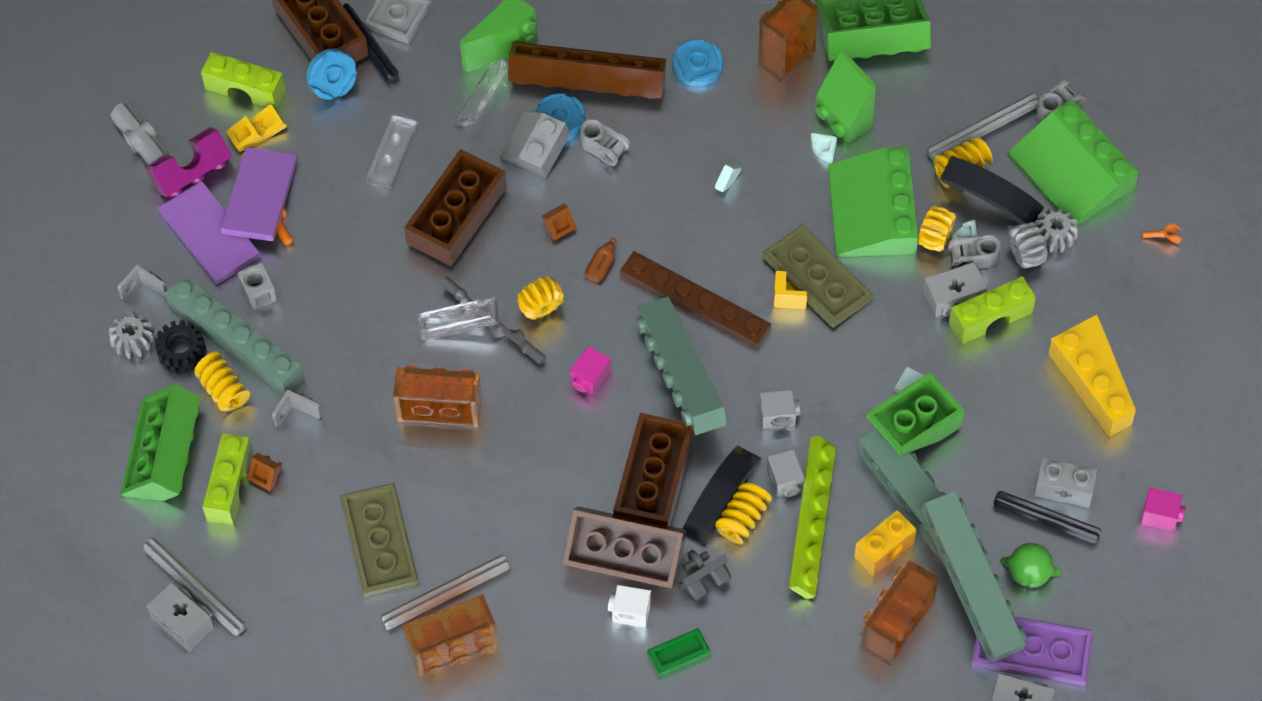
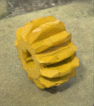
[918,206,956,252]
[517,276,564,320]

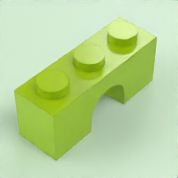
[201,52,286,110]
[949,276,1036,344]
[202,433,253,526]

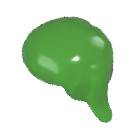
[1000,543,1061,588]

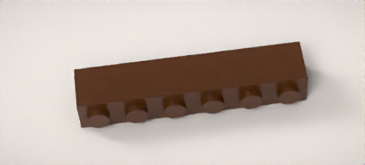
[508,42,667,99]

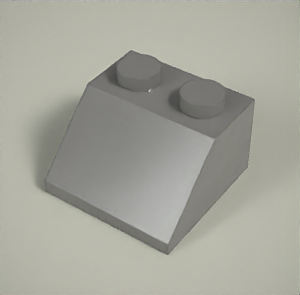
[500,112,570,179]

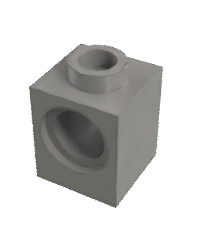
[237,263,277,311]
[759,390,800,430]
[767,449,804,497]

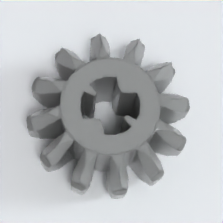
[1034,207,1079,253]
[1008,222,1048,269]
[109,312,155,359]

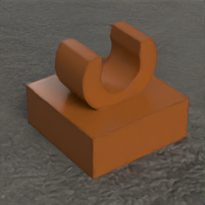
[542,203,576,241]
[247,453,282,491]

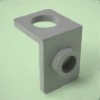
[117,265,167,301]
[272,389,322,428]

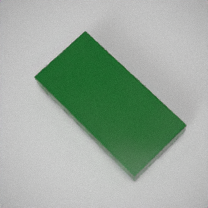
[647,628,711,678]

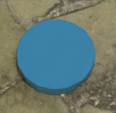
[672,39,723,87]
[306,48,357,100]
[535,93,586,140]

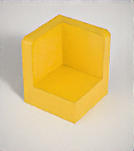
[774,271,807,309]

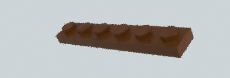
[620,251,772,349]

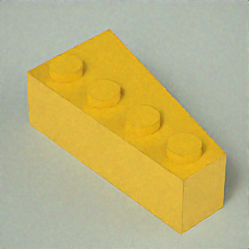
[1048,315,1136,437]

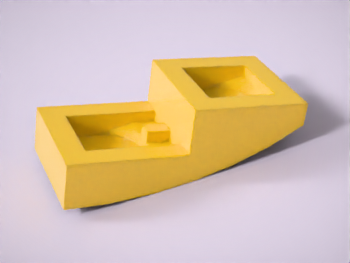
[226,104,287,152]

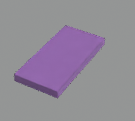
[221,147,297,242]
[158,181,261,286]
[972,616,1094,686]

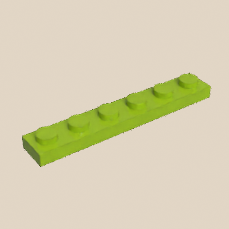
[789,436,836,599]

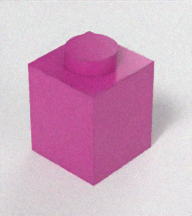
[570,346,611,396]
[1141,487,1186,531]

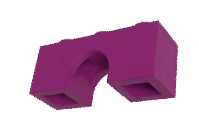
[144,127,233,198]

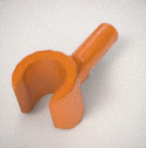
[1143,223,1182,244]

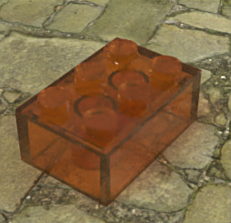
[758,0,818,82]
[393,366,482,427]
[860,560,939,665]
[403,594,499,677]

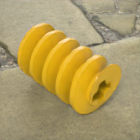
[934,137,993,188]
[194,351,250,412]
[715,483,772,544]

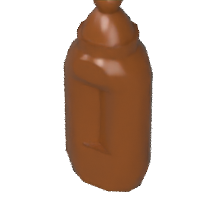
[585,237,617,283]

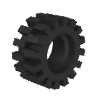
[155,320,206,373]

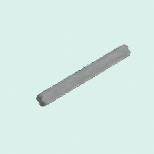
[927,93,1040,161]
[143,538,246,636]
[381,555,510,630]

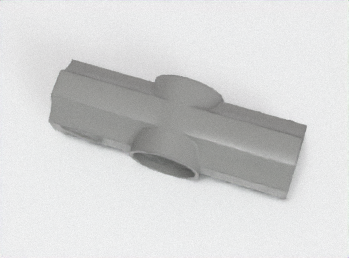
[110,103,171,165]

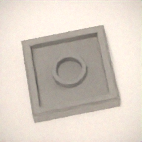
[363,0,432,45]

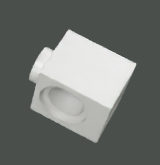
[608,585,651,628]

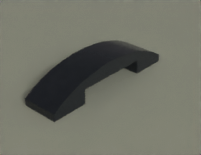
[939,156,1044,224]
[682,445,761,546]

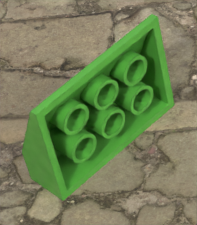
[815,0,931,61]
[1007,99,1139,225]
[828,147,918,258]

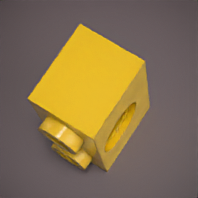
[854,510,916,577]

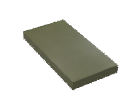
[762,225,874,328]
[340,483,419,598]

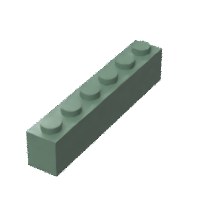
[164,275,305,396]
[636,297,726,436]
[858,429,984,564]
[920,491,1026,664]

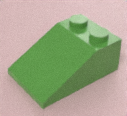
[460,0,538,73]
[815,50,876,144]
[865,372,965,456]

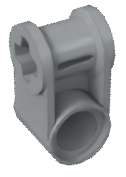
[1036,79,1086,123]
[580,119,631,166]
[948,235,1001,269]

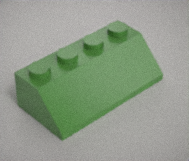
[120,384,201,501]

